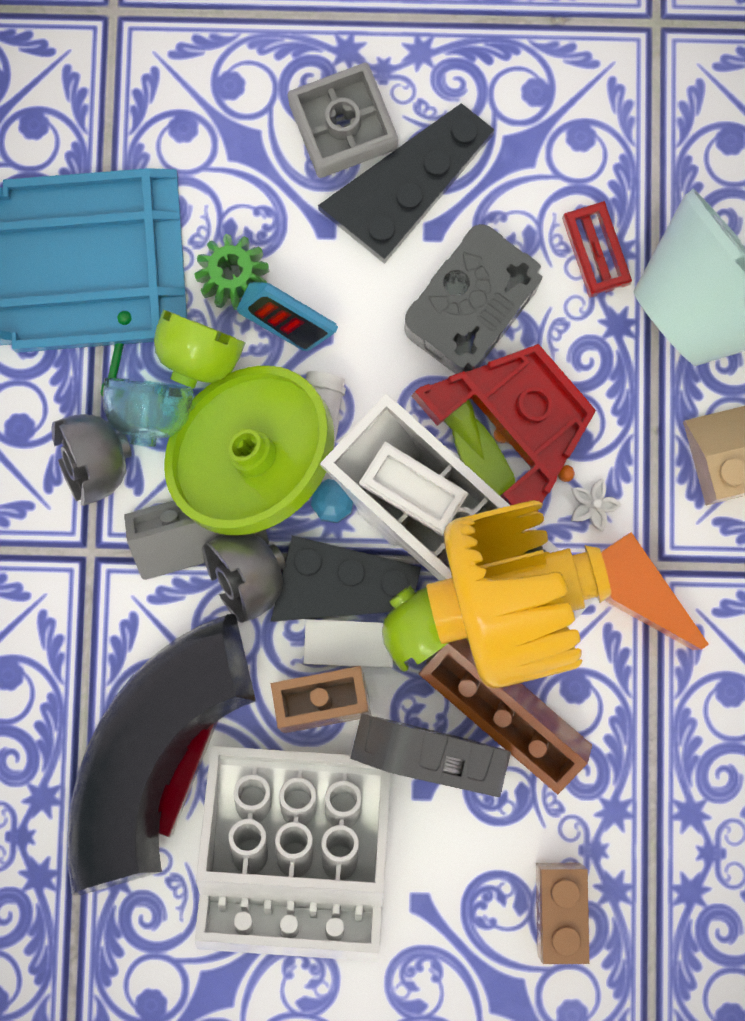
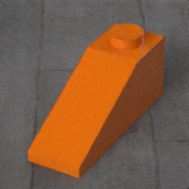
[596,532,709,650]

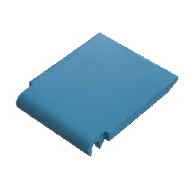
[0,168,188,353]

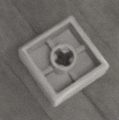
[288,63,398,178]

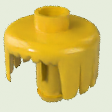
[426,500,611,688]

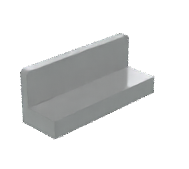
[124,500,269,580]

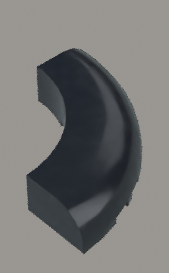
[67,614,256,896]

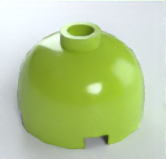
[154,309,246,389]
[382,585,448,672]

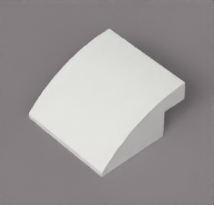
[194,746,391,962]

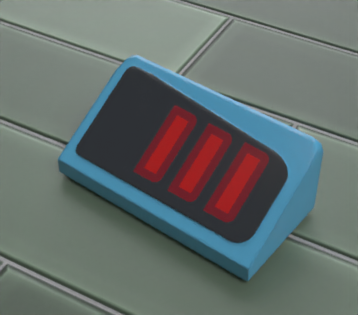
[237,282,338,351]

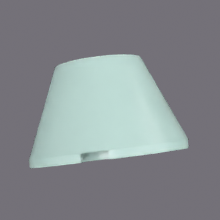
[633,189,745,366]

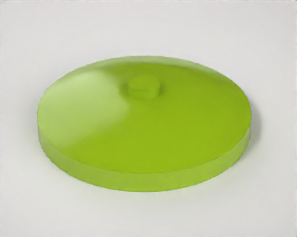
[164,366,334,535]

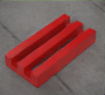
[562,201,632,298]

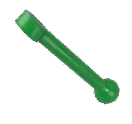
[100,311,132,399]

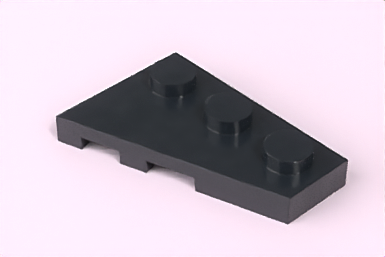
[270,535,421,622]

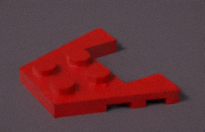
[411,344,596,512]

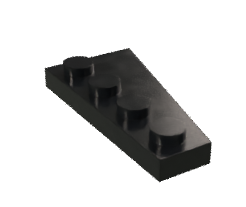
[318,103,495,264]

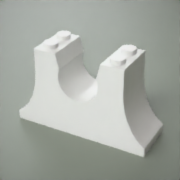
[320,393,595,628]

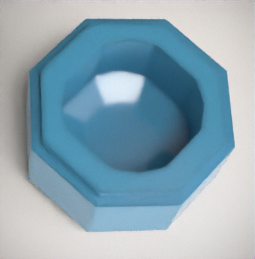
[311,479,353,523]

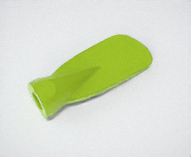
[444,400,515,496]

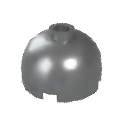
[51,414,131,506]
[202,533,286,623]

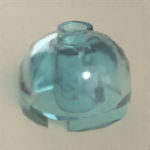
[103,377,194,447]

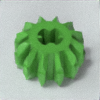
[194,234,270,310]

